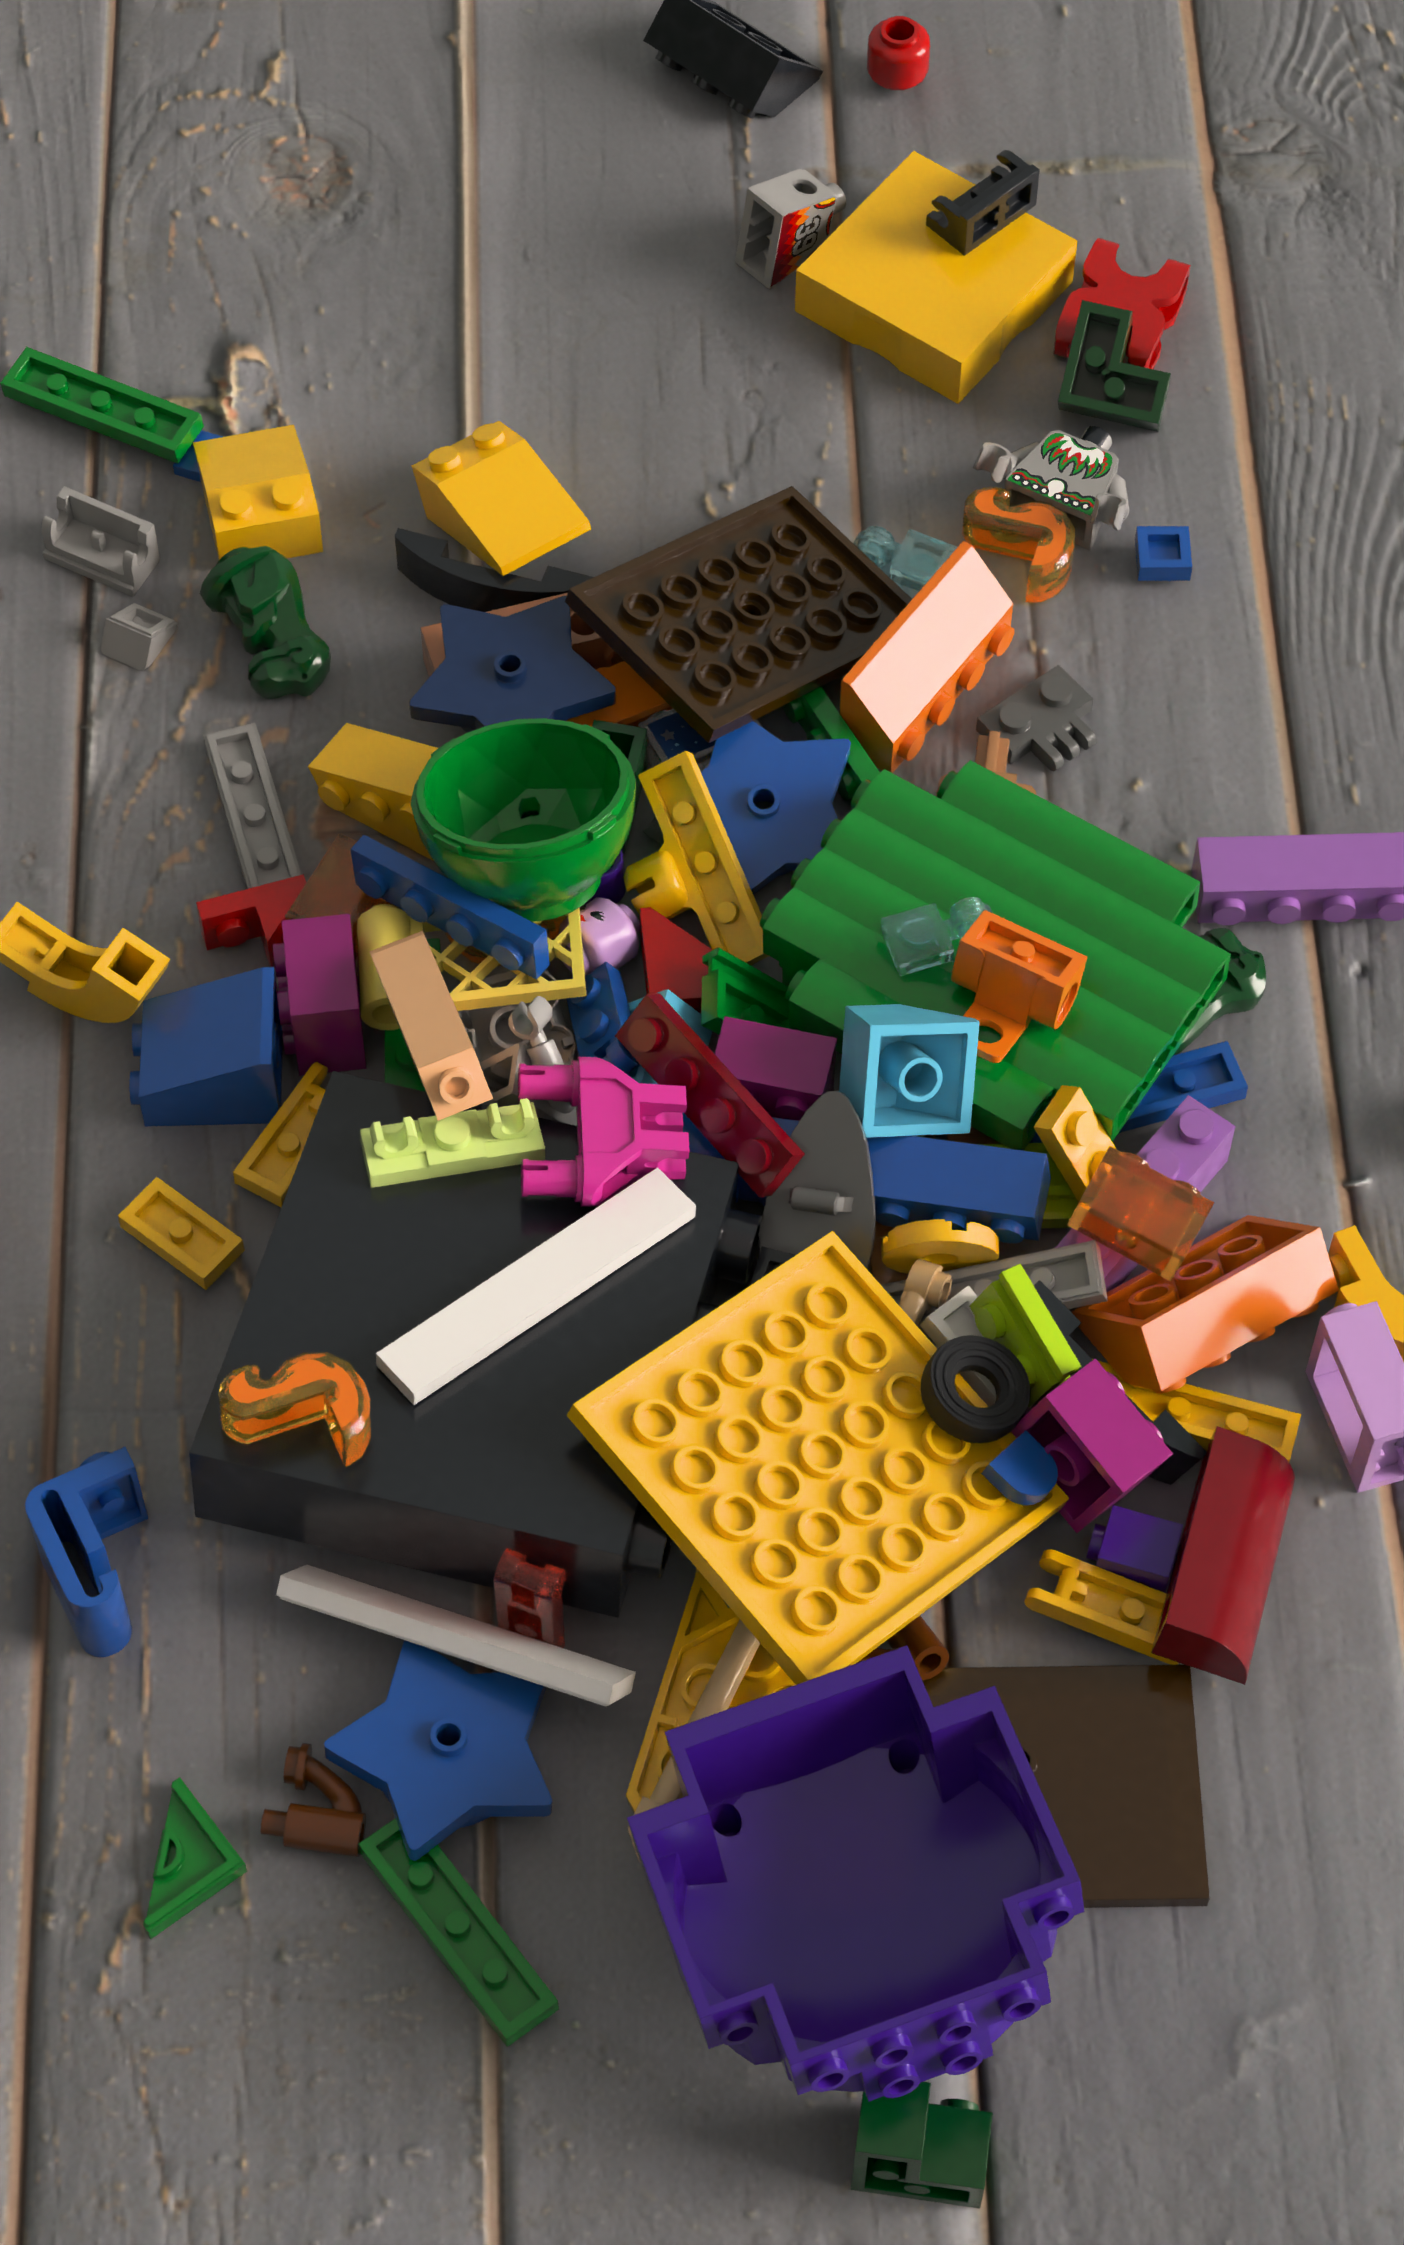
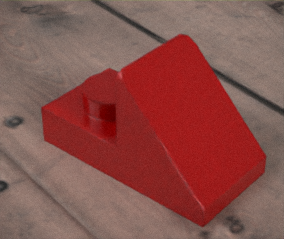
[196,874,311,968]

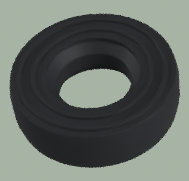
[920,1335,1030,1443]

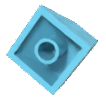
[839,1004,980,1138]

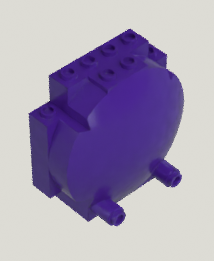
[627,1645,1085,2102]

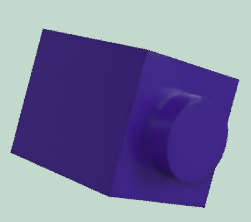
[1086,1505,1183,1593]

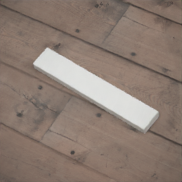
[376,1167,696,1405]
[276,1565,636,1707]

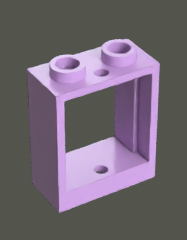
[1305,1301,1404,1493]

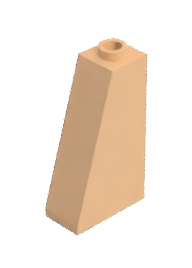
[369,931,493,1121]

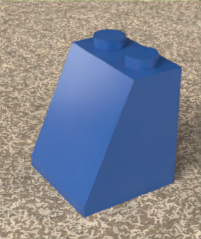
[129,967,283,1127]

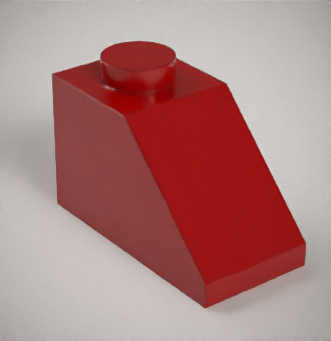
[639,907,712,1014]

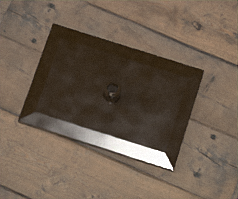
[565,486,912,743]
[922,1665,1210,1908]

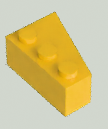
[308,723,438,861]

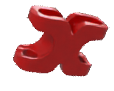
[1053,238,1191,369]

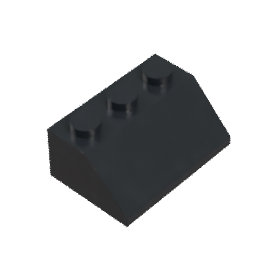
[643,0,823,119]

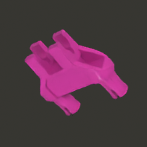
[518,1057,690,1206]

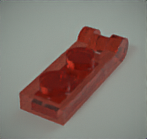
[494,1548,566,1648]

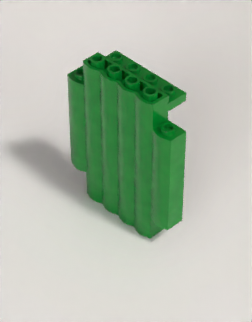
[760,760,1231,1151]

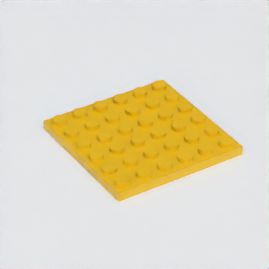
[566,1231,1070,1685]

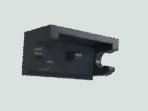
[926,150,1040,256]

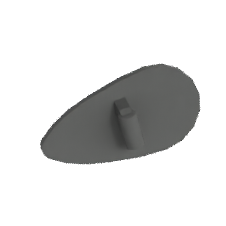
[759,1091,876,1269]

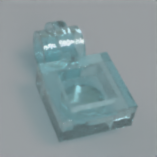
[853,526,957,591]
[881,897,993,976]

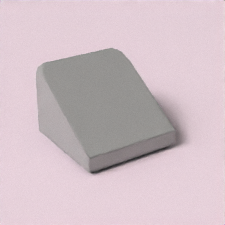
[100,603,178,671]

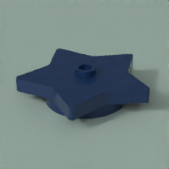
[409,596,616,733]

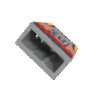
[735,169,846,289]

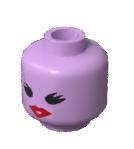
[558,897,640,975]

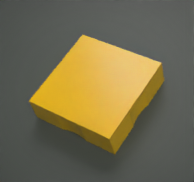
[795,151,1077,404]

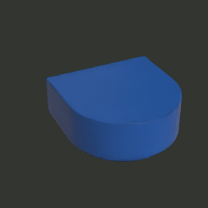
[981,1430,1058,1505]

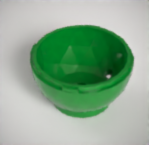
[411,718,636,922]

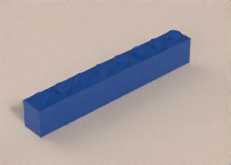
[683,1113,1051,1243]

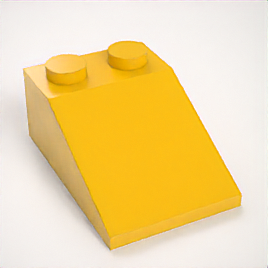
[412,421,591,576]
[193,424,323,560]

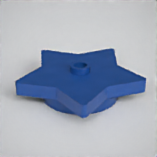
[701,721,851,895]
[324,1640,552,1861]

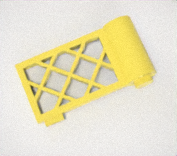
[357,904,587,1030]

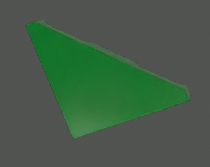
[143,1777,247,1939]

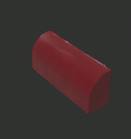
[1151,1426,1295,1685]

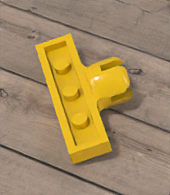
[623,751,769,965]

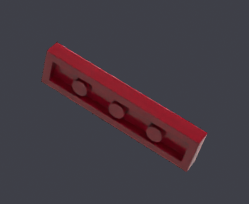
[615,993,805,1197]

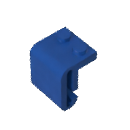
[25,1447,148,1657]

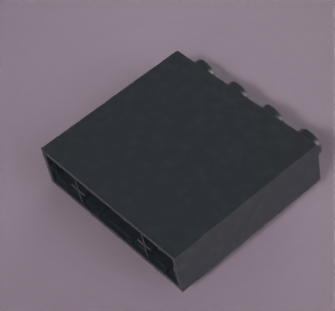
[189,1071,762,1618]

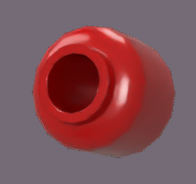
[867,16,930,90]

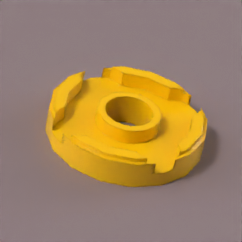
[881,1219,999,1274]

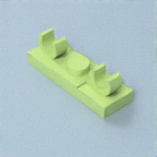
[360,1098,545,1188]

